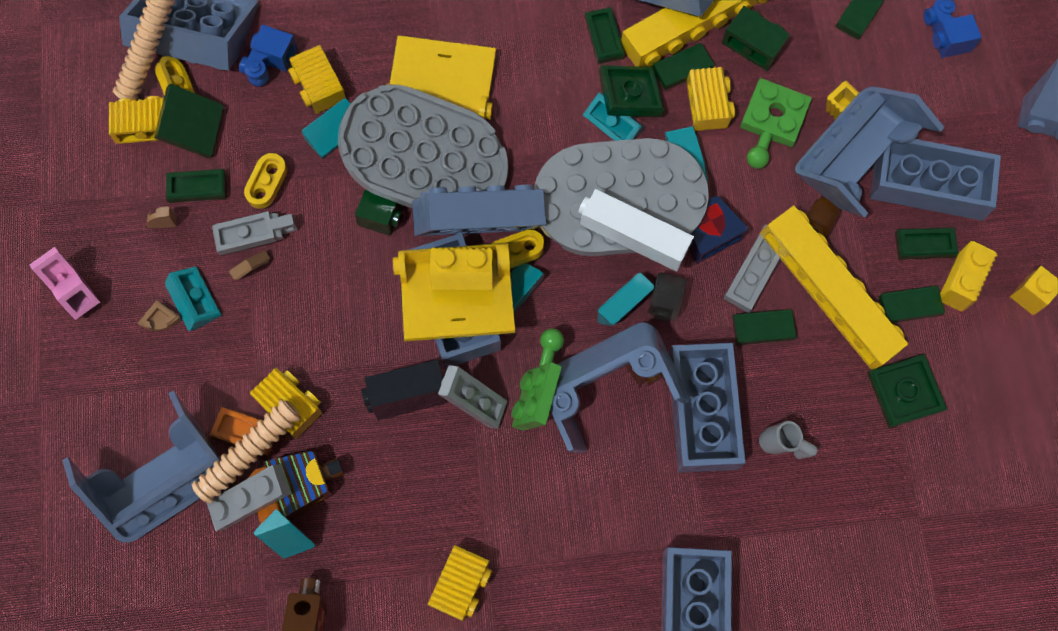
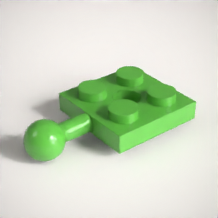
[740,78,812,169]
[511,328,564,431]

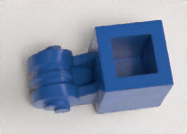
[923,0,982,58]
[239,24,298,87]

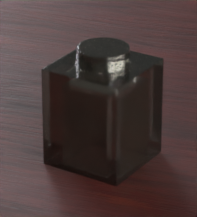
[647,272,687,322]

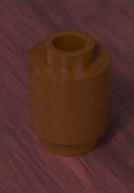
[807,195,841,238]

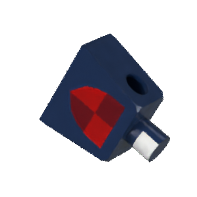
[689,196,748,264]

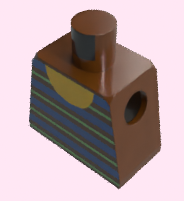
[264,451,344,521]

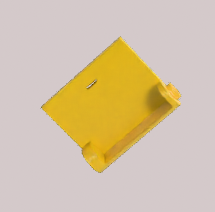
[387,36,496,120]
[393,243,515,342]

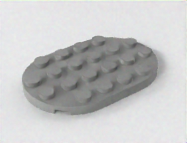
[338,84,508,208]
[534,138,709,256]

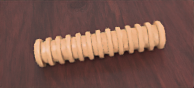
[113,0,175,100]
[192,399,301,504]

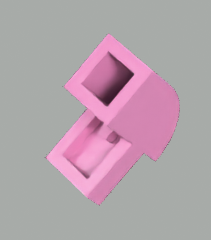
[29,247,100,320]

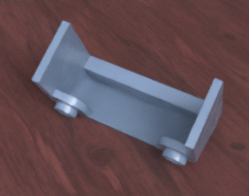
[795,86,944,218]
[550,323,691,453]
[62,390,221,543]

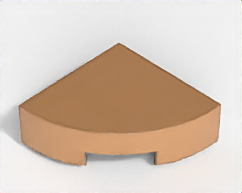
[147,206,177,228]
[229,250,270,280]
[137,300,182,331]

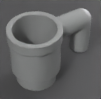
[759,421,818,459]

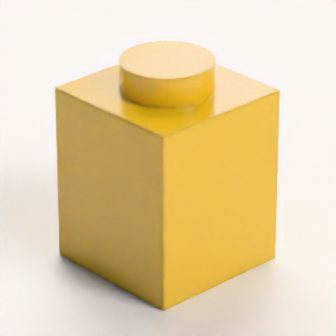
[1010,266,1058,315]

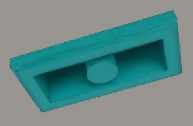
[583,92,646,141]
[302,98,351,159]
[510,263,544,313]
[165,266,221,331]
[597,273,654,326]
[253,509,316,559]

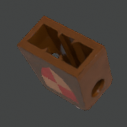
[281,578,326,631]

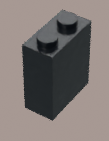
[361,359,448,421]

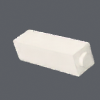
[578,189,694,272]

